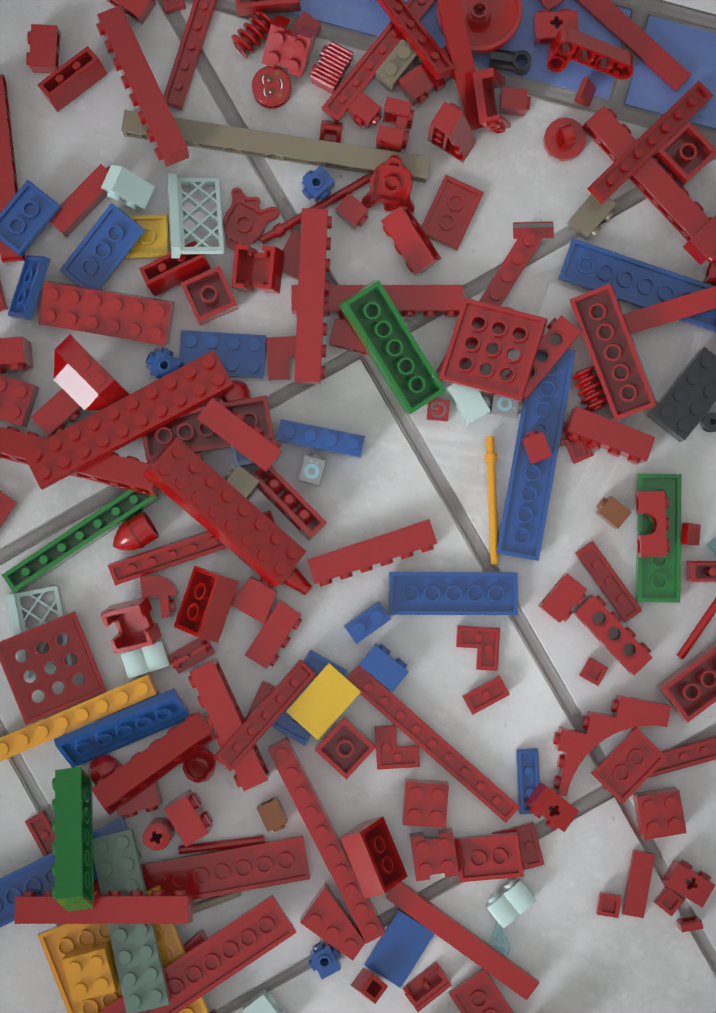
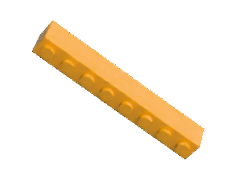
[0,673,159,761]

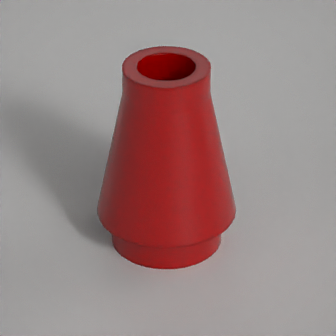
[283,567,312,596]

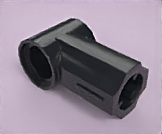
[489,49,531,76]

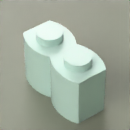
[121,640,171,679]
[486,878,537,928]

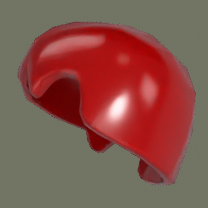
[218,380,251,402]
[183,748,216,783]
[88,755,122,784]

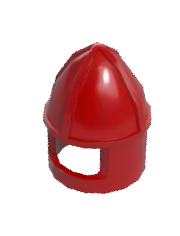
[113,510,159,551]

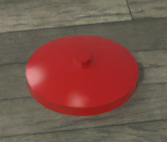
[437,0,522,54]

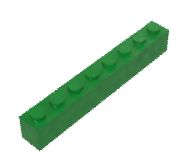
[2,490,161,593]

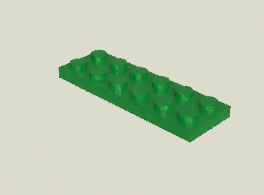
[636,474,682,603]

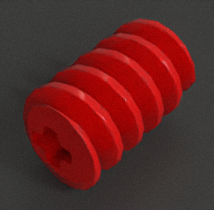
[231,10,273,59]
[571,365,609,412]
[142,817,175,851]

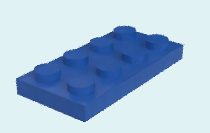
[60,203,146,289]
[179,330,266,379]
[271,649,348,746]

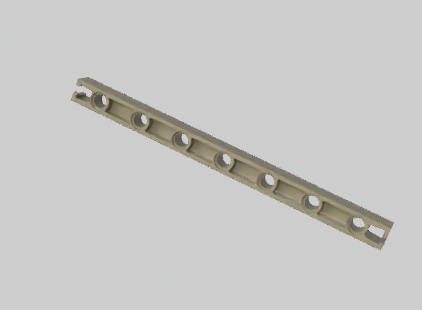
[121,110,430,183]

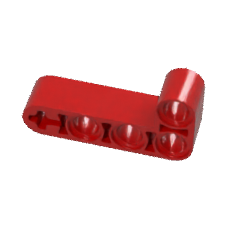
[547,27,633,80]

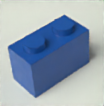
[344,601,391,644]
[359,644,409,692]

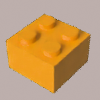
[62,942,120,1003]

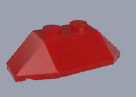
[54,334,130,411]

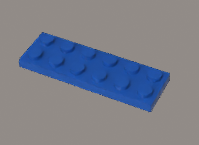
[389,572,518,615]
[54,688,190,768]

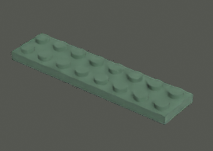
[93,829,171,1013]

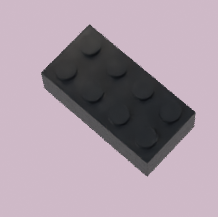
[647,347,716,442]

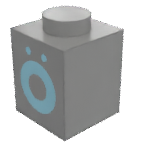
[490,395,523,418]
[298,453,326,486]

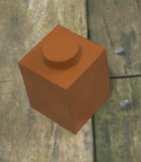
[595,496,631,529]
[257,796,288,832]

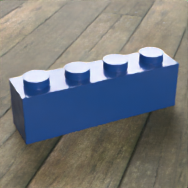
[276,419,365,459]

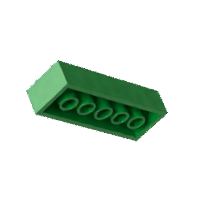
[338,280,446,414]
[52,767,94,911]

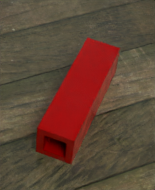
[51,164,110,238]

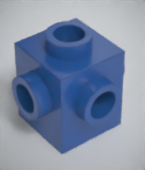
[301,165,335,203]
[145,347,182,379]
[308,941,341,979]

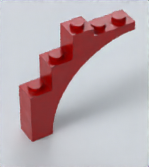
[553,694,671,796]

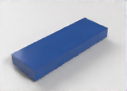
[516,748,540,815]

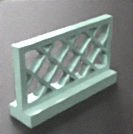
[168,173,224,258]
[5,586,72,680]

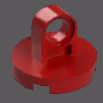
[543,117,586,161]

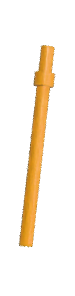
[484,436,499,564]

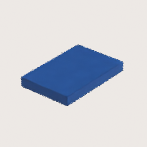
[0,180,62,257]
[8,255,51,320]
[364,909,434,988]

